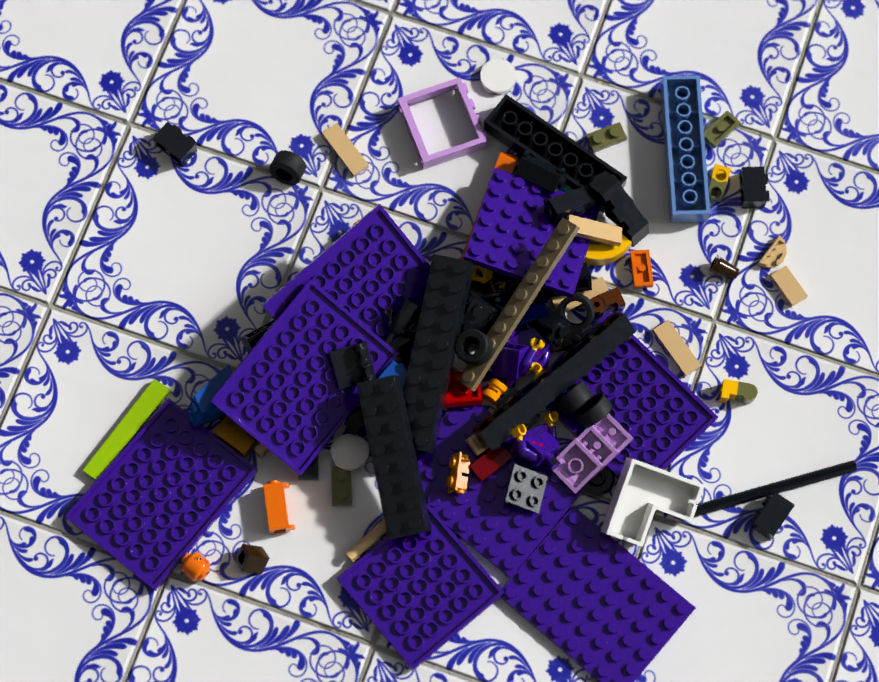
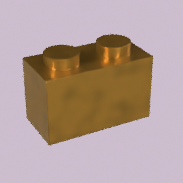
[213,415,259,459]

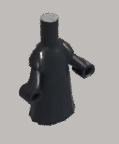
[384,296,421,346]

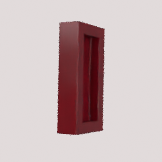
[469,445,512,482]

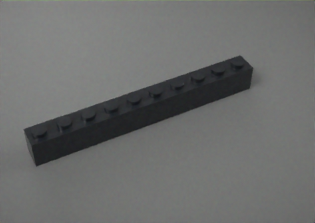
[472,312,636,451]

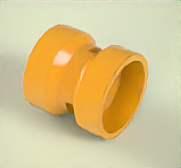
[482,378,508,405]

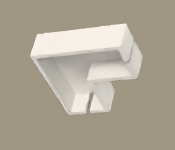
[600,457,705,547]

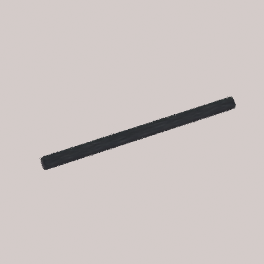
[694,460,857,517]

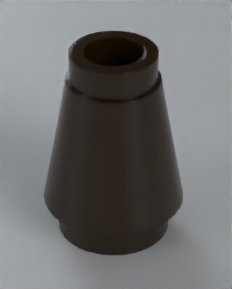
[710,257,739,279]

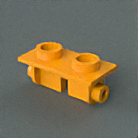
[446,452,470,495]

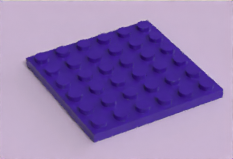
[463,168,600,298]
[336,503,505,671]

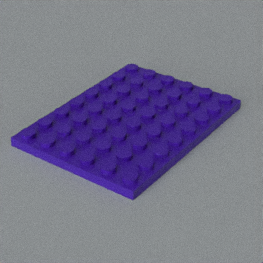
[262,204,430,347]
[209,279,399,476]
[546,311,718,480]
[65,399,258,591]
[415,405,584,578]
[497,506,696,682]

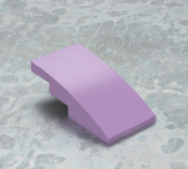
[553,413,634,494]

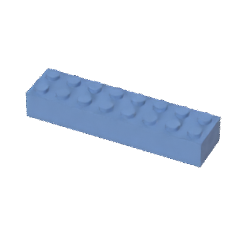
[660,75,710,223]

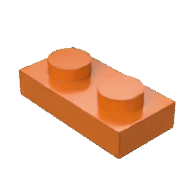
[630,249,654,289]

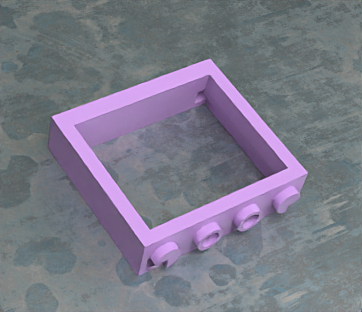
[398,77,488,170]

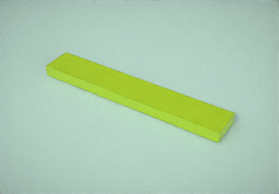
[83,379,170,481]

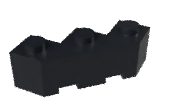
[589,171,649,247]

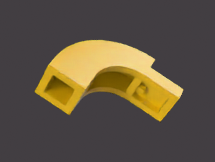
[584,234,632,266]

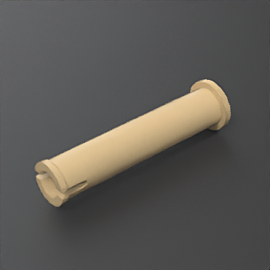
[345,519,387,563]

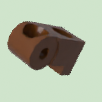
[590,287,626,317]

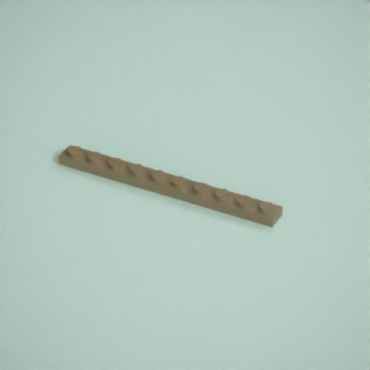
[457,217,580,392]

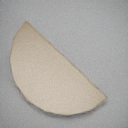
[757,235,787,269]

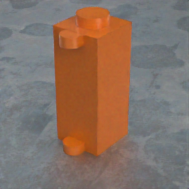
[263,480,295,535]

